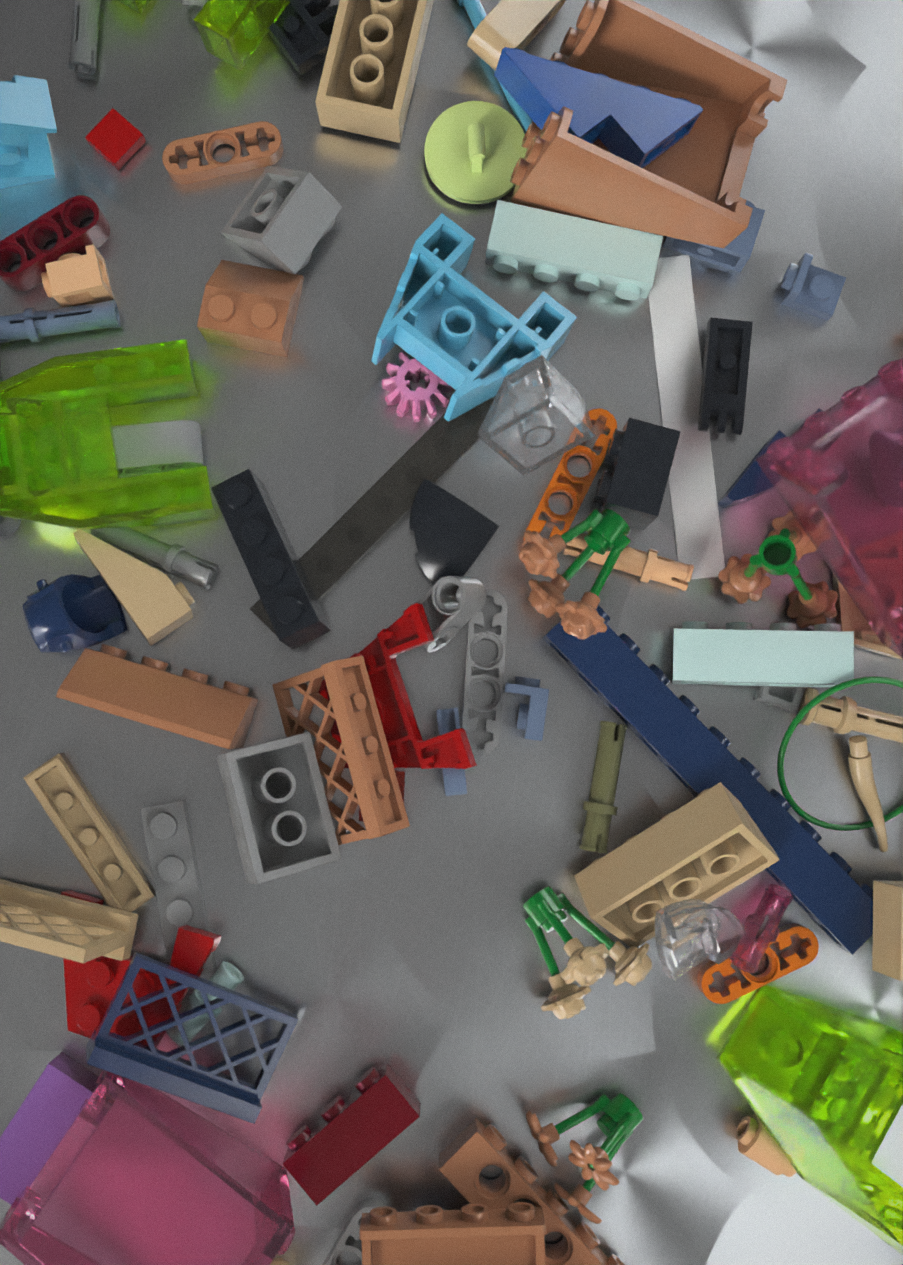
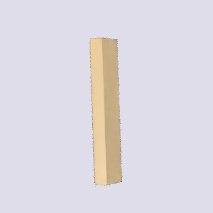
[23,753,156,912]

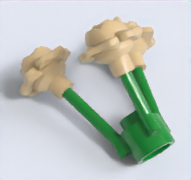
[523,886,652,1020]

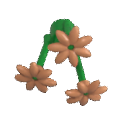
[526,1093,643,1224]

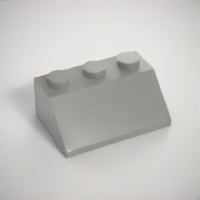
[216,732,342,884]

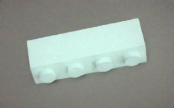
[485,200,663,300]
[672,621,854,688]

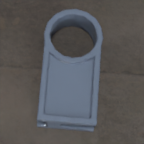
[436,708,467,796]

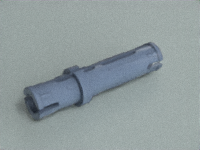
[0,300,121,343]

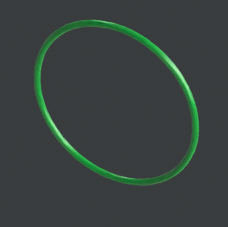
[777,676,903,831]

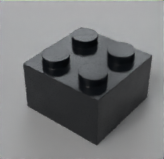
[592,417,681,530]

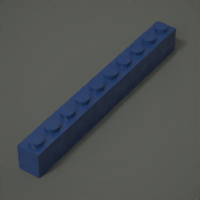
[543,605,873,955]

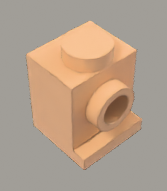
[41,244,113,308]

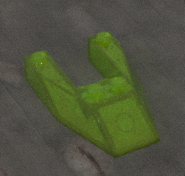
[0,339,218,530]
[716,985,903,1255]

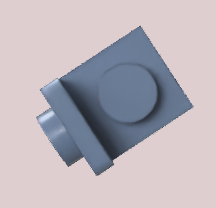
[780,252,846,321]
[504,676,549,741]

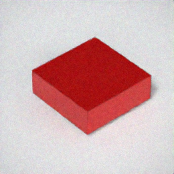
[85,108,146,170]

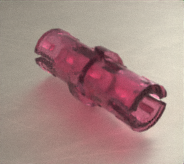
[730,884,793,974]

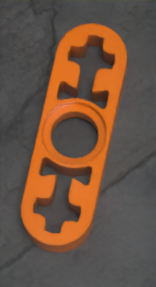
[697,923,819,1004]

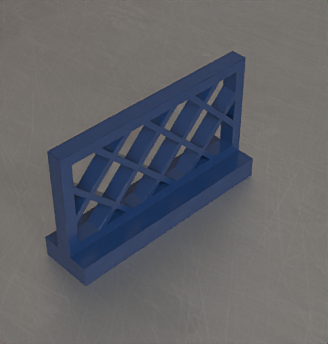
[86,952,299,1124]

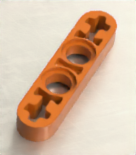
[522,408,617,542]

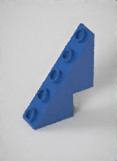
[494,47,703,168]

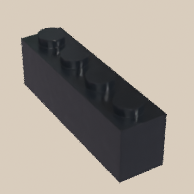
[211,469,331,649]

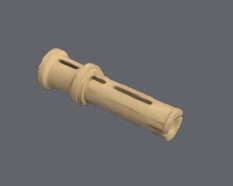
[798,687,903,743]

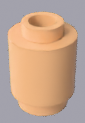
[735,1112,806,1177]

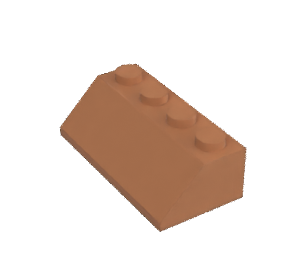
[56,643,258,749]

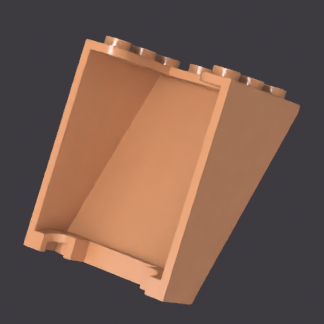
[510,0,787,249]

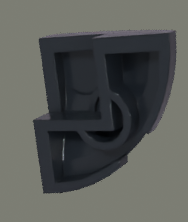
[409,478,499,586]

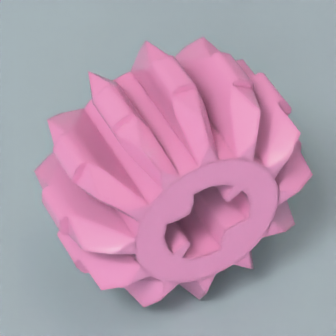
[382,351,453,422]

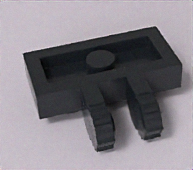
[251,0,338,75]

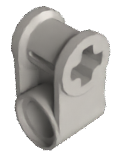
[412,576,486,653]

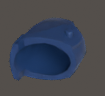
[22,574,128,653]

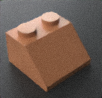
[197,260,304,358]

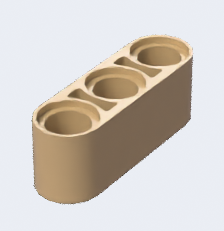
[467,0,566,71]

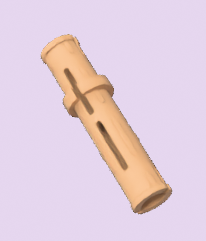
[563,533,694,591]

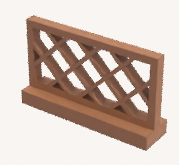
[272,656,410,845]

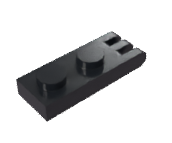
[698,317,753,435]

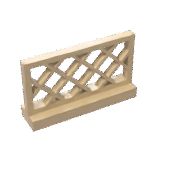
[0,879,139,963]

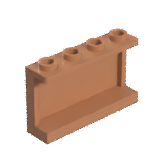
[359,1202,546,1265]

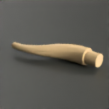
[848,735,888,852]

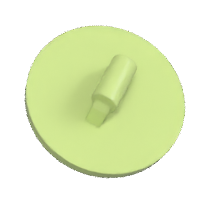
[424,101,527,204]

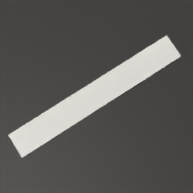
[648,255,725,579]

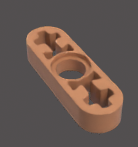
[162,121,284,184]

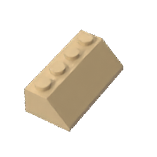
[574,782,780,947]

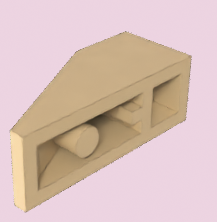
[72,529,195,646]

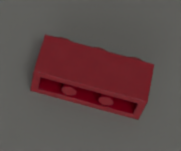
[282,1063,421,1206]

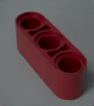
[0,195,110,292]

